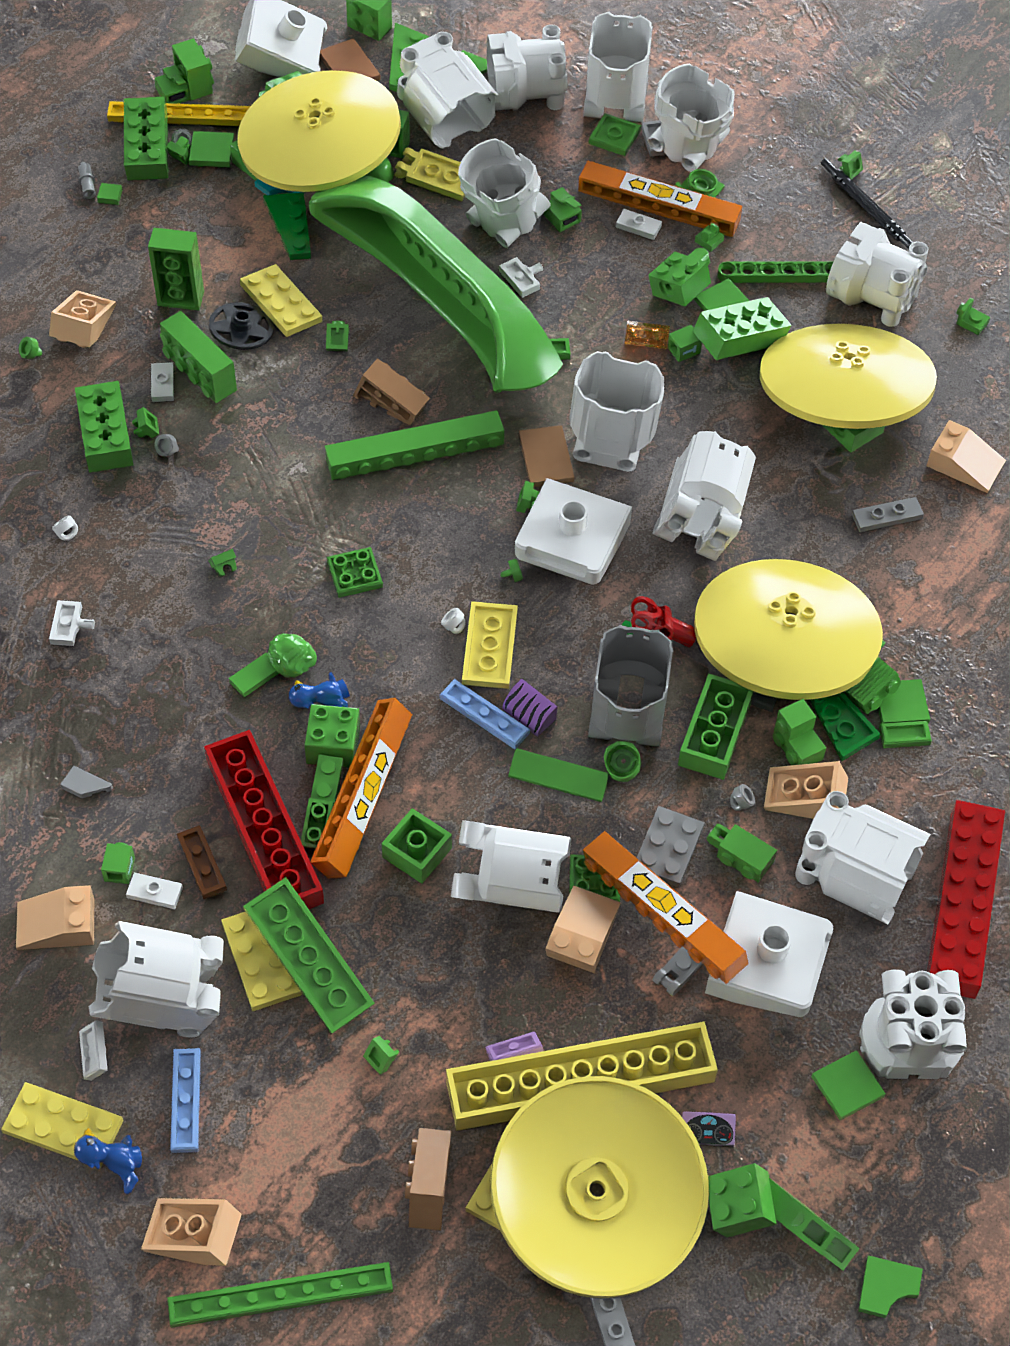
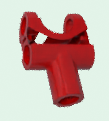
[631,596,696,648]

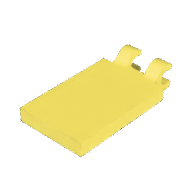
[395,147,465,201]

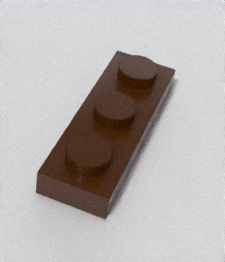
[177,825,227,900]

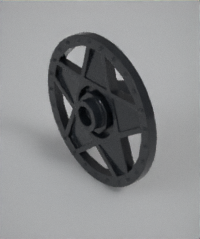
[209,302,274,350]

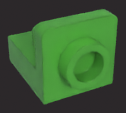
[956,298,990,335]
[326,321,349,352]

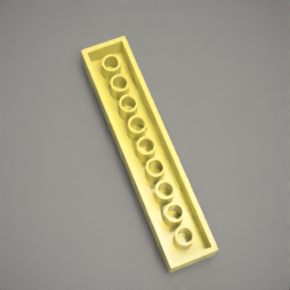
[446,1021,718,1131]

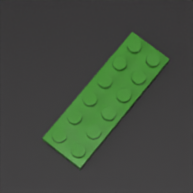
[243,878,375,1035]

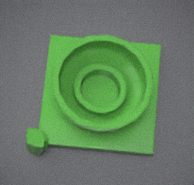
[675,169,725,198]

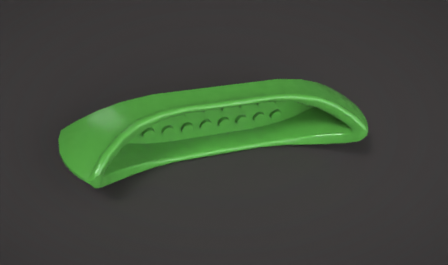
[309,176,563,393]

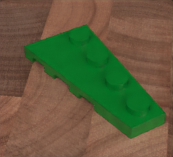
[263,192,311,260]
[809,692,880,762]

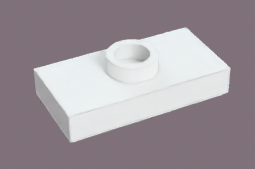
[616,209,662,240]
[151,362,174,402]
[126,873,183,909]
[79,1020,108,1081]

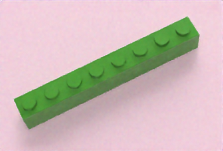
[325,410,504,480]

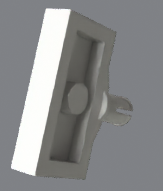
[499,257,543,298]
[49,600,95,646]

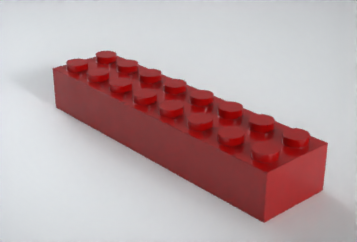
[204,730,324,909]
[927,800,1005,999]

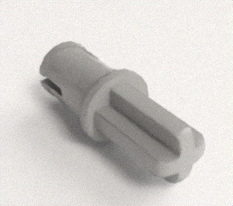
[78,162,96,199]

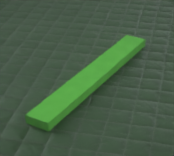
[167,1262,393,1328]

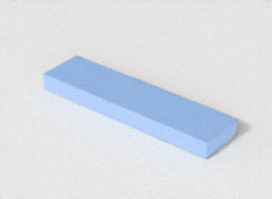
[440,679,530,749]
[170,1048,201,1153]

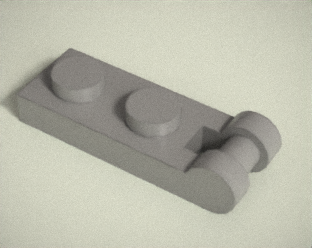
[652,946,703,996]

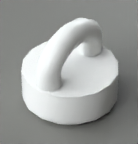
[52,515,78,541]
[441,608,465,634]

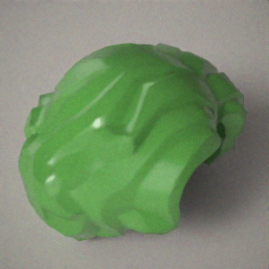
[268,633,317,678]

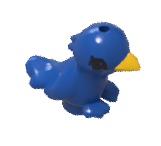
[289,672,350,709]
[74,1128,142,1194]

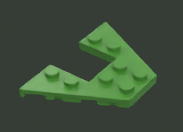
[389,23,487,92]

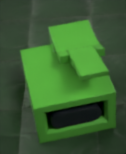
[154,65,190,104]
[543,187,582,232]

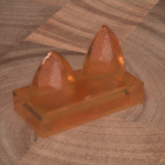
[625,321,670,349]

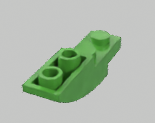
[301,755,344,849]
[769,1178,860,1270]

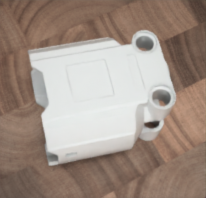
[583,12,653,122]
[397,32,499,149]
[570,351,664,472]
[653,431,756,561]
[795,791,931,924]
[451,820,571,913]
[88,921,224,1038]

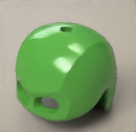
[604,741,641,782]

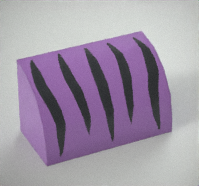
[502,679,557,737]

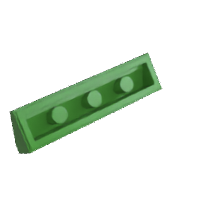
[508,748,609,802]

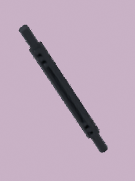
[821,158,913,250]

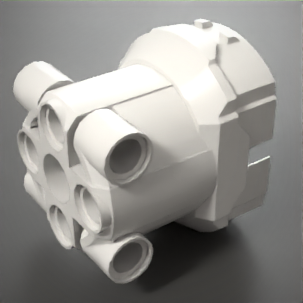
[487,25,568,111]
[648,64,735,172]
[458,138,551,248]
[826,222,929,327]
[859,970,967,1079]

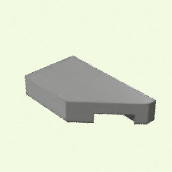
[60,766,113,798]

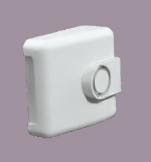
[235,0,327,77]
[515,478,632,585]
[705,891,833,1017]

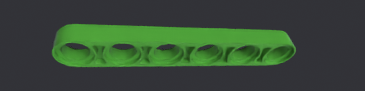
[717,261,833,283]

